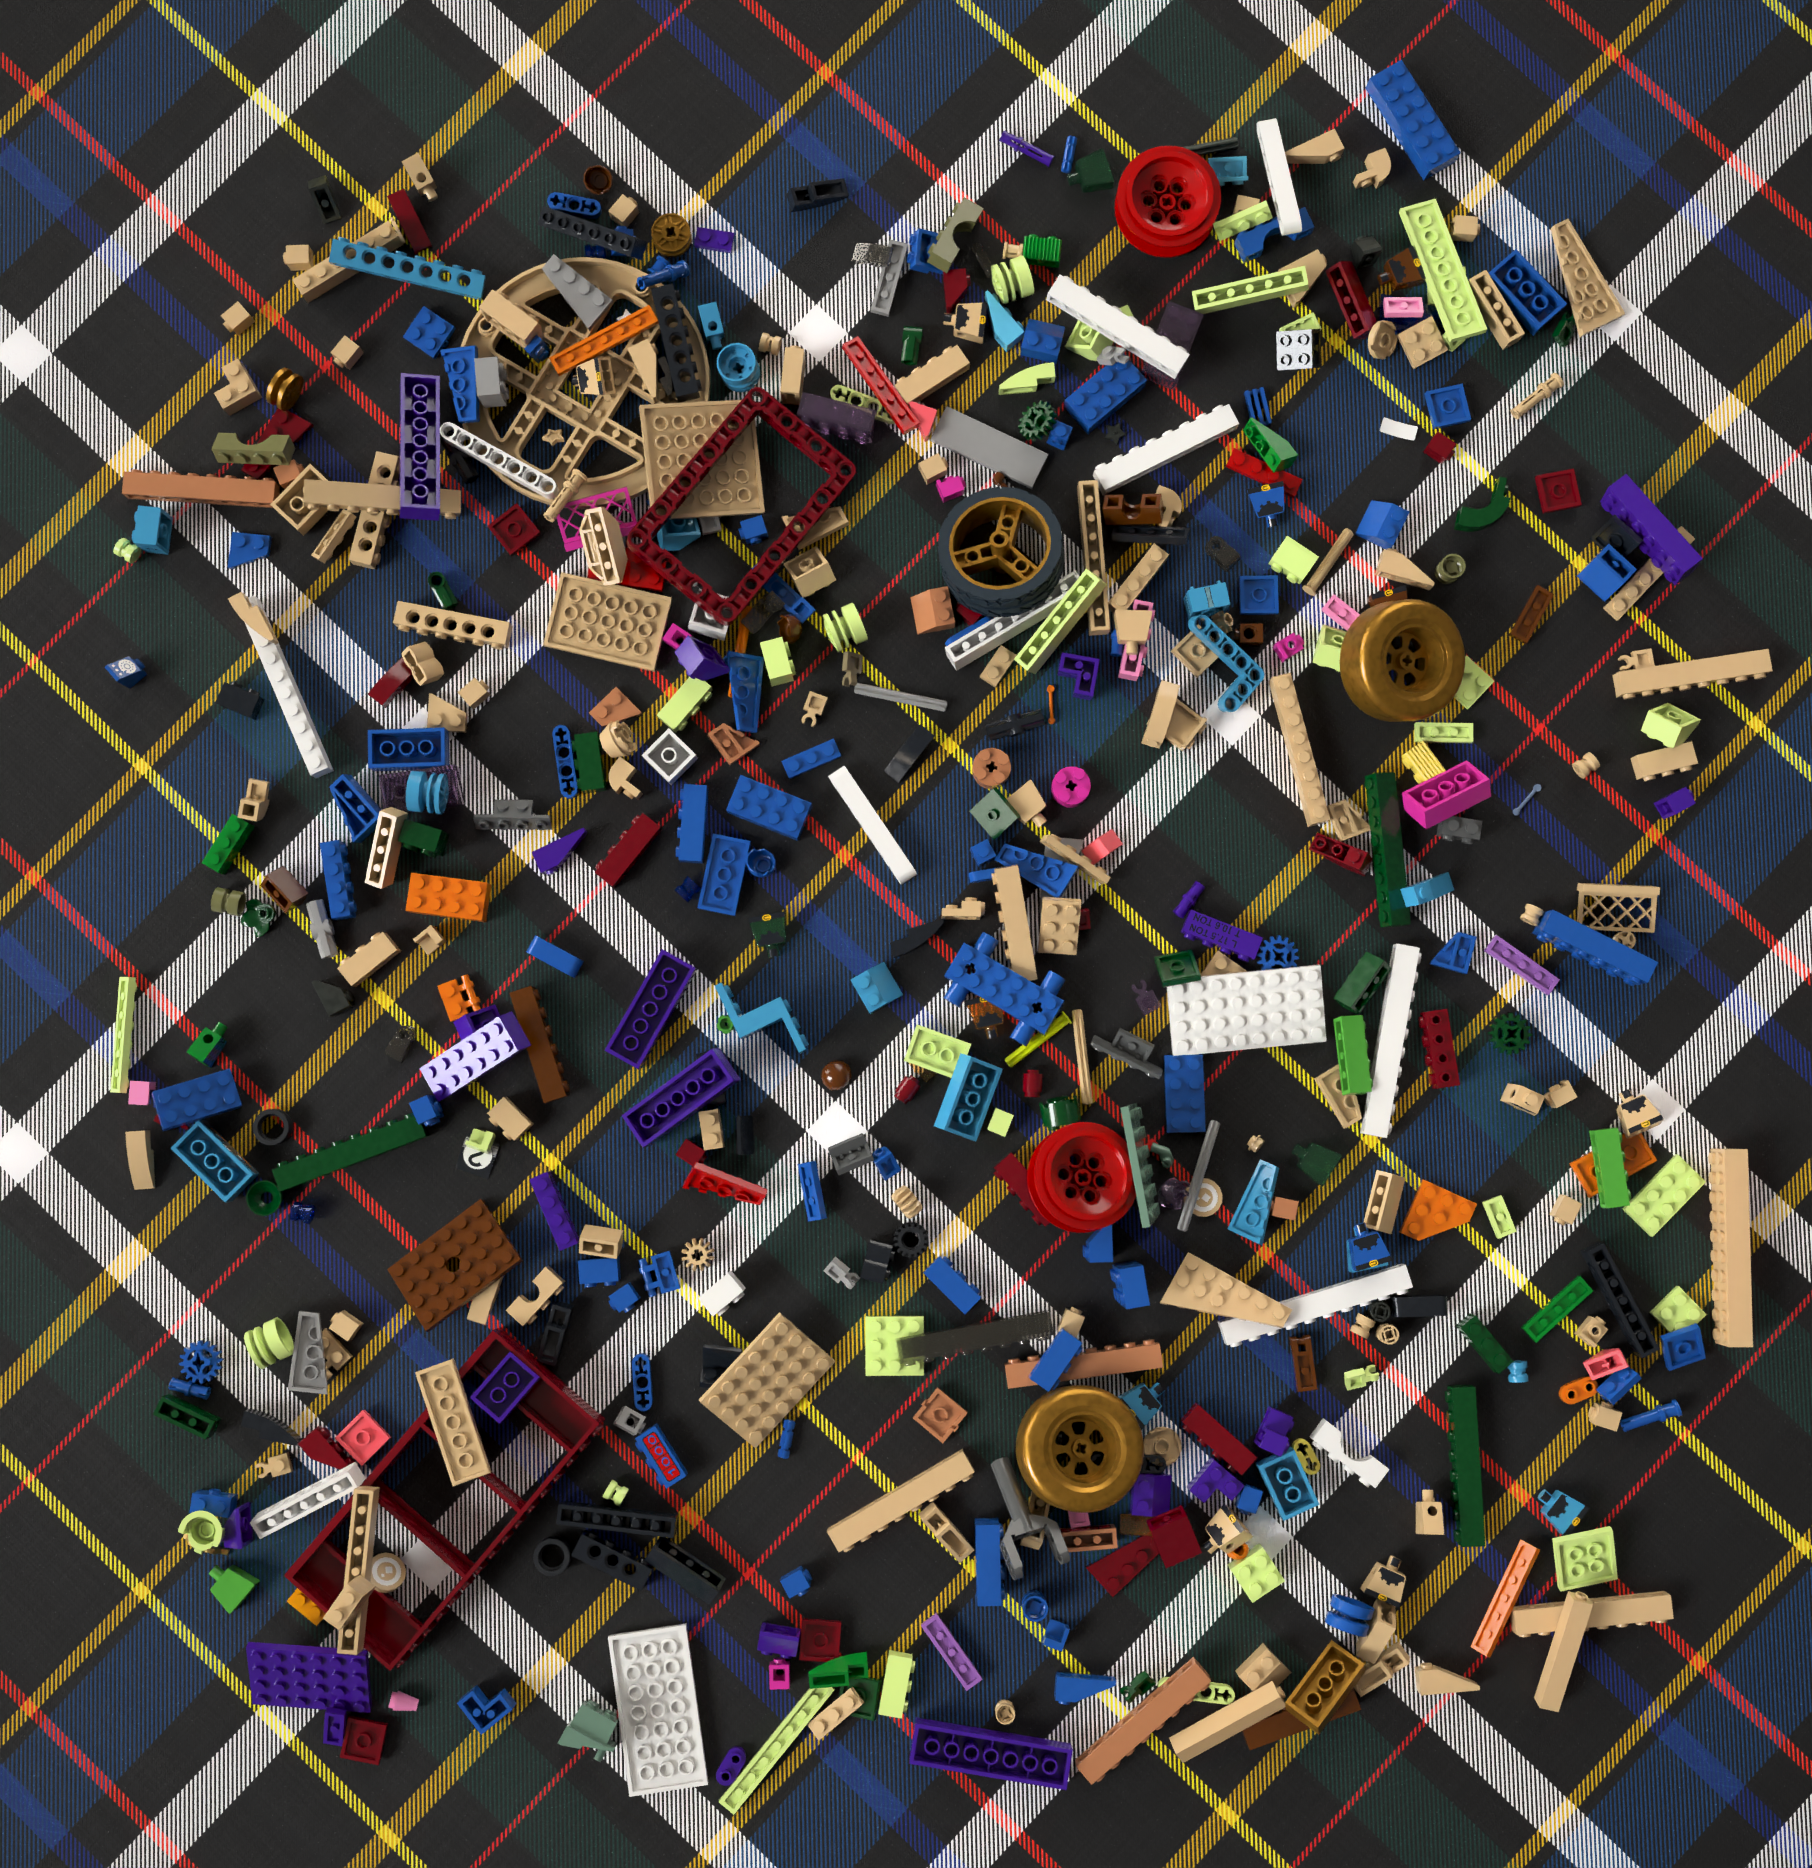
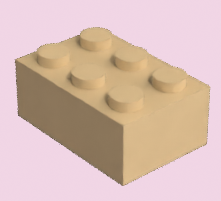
[479,289,544,348]
[270,464,328,536]

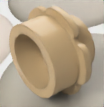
[1247,1135,1264,1153]

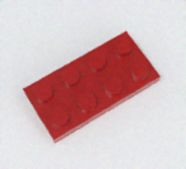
[587,548,667,592]

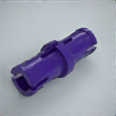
[1173,881,1205,919]

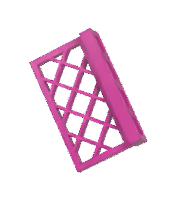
[557,486,637,552]

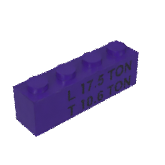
[1180,910,1263,962]
[529,1171,579,1251]

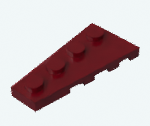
[241,409,313,480]
[1085,1530,1159,1597]

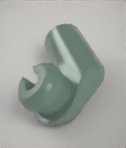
[1150,1142,1174,1168]

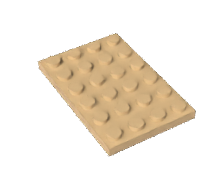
[543,572,672,672]
[699,1312,835,1448]

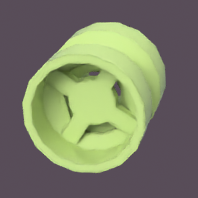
[113,538,141,564]
[602,1479,629,1506]

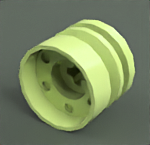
[991,256,1034,304]
[823,603,868,652]
[244,1317,294,1369]

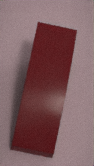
[387,188,432,254]
[368,657,413,708]

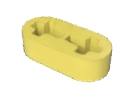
[1292,1438,1320,1475]

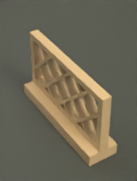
[1577,883,1660,933]

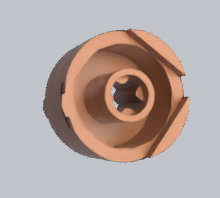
[972,748,1011,789]

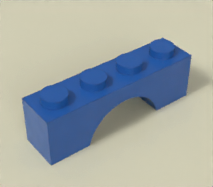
[1234,207,1314,264]

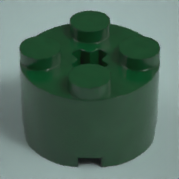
[1039,1095,1081,1131]

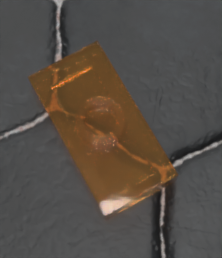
[1120,1514,1155,1536]

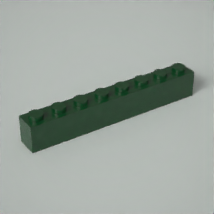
[1365,772,1411,927]
[272,1113,430,1192]
[1445,1385,1485,1547]

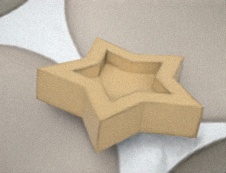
[542,429,564,446]

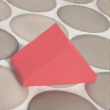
[908,401,937,442]
[1081,829,1123,865]
[1583,1348,1629,1381]

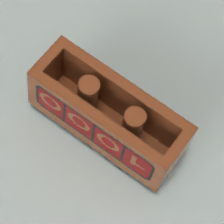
[1060,1524,1118,1552]

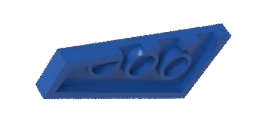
[440,345,480,424]
[726,651,764,733]
[995,843,1079,898]

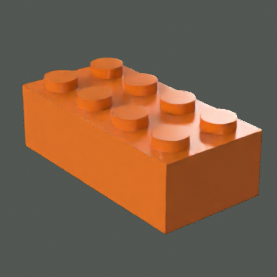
[405,873,491,922]

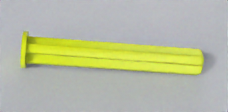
[1005,1011,1072,1067]

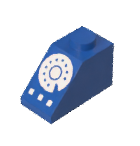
[105,656,147,689]

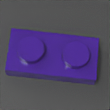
[694,227,735,254]
[323,1707,347,1746]

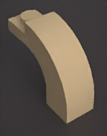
[1141,680,1180,749]

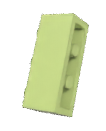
[657,677,713,733]
[878,1650,915,1719]

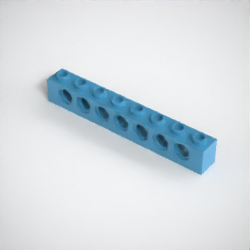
[329,237,486,300]

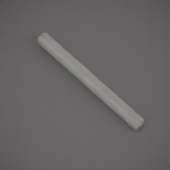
[1177,1120,1220,1232]

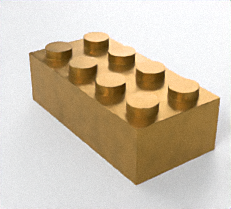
[1285,1640,1365,1735]

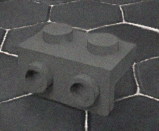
[828,1133,874,1175]

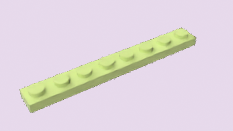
[719,1687,835,1815]

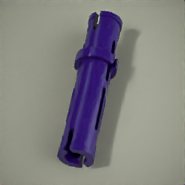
[999,130,1054,167]

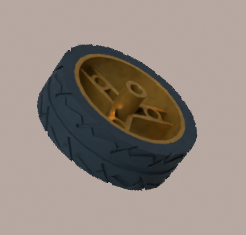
[938,487,1064,617]

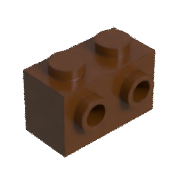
[260,866,309,913]

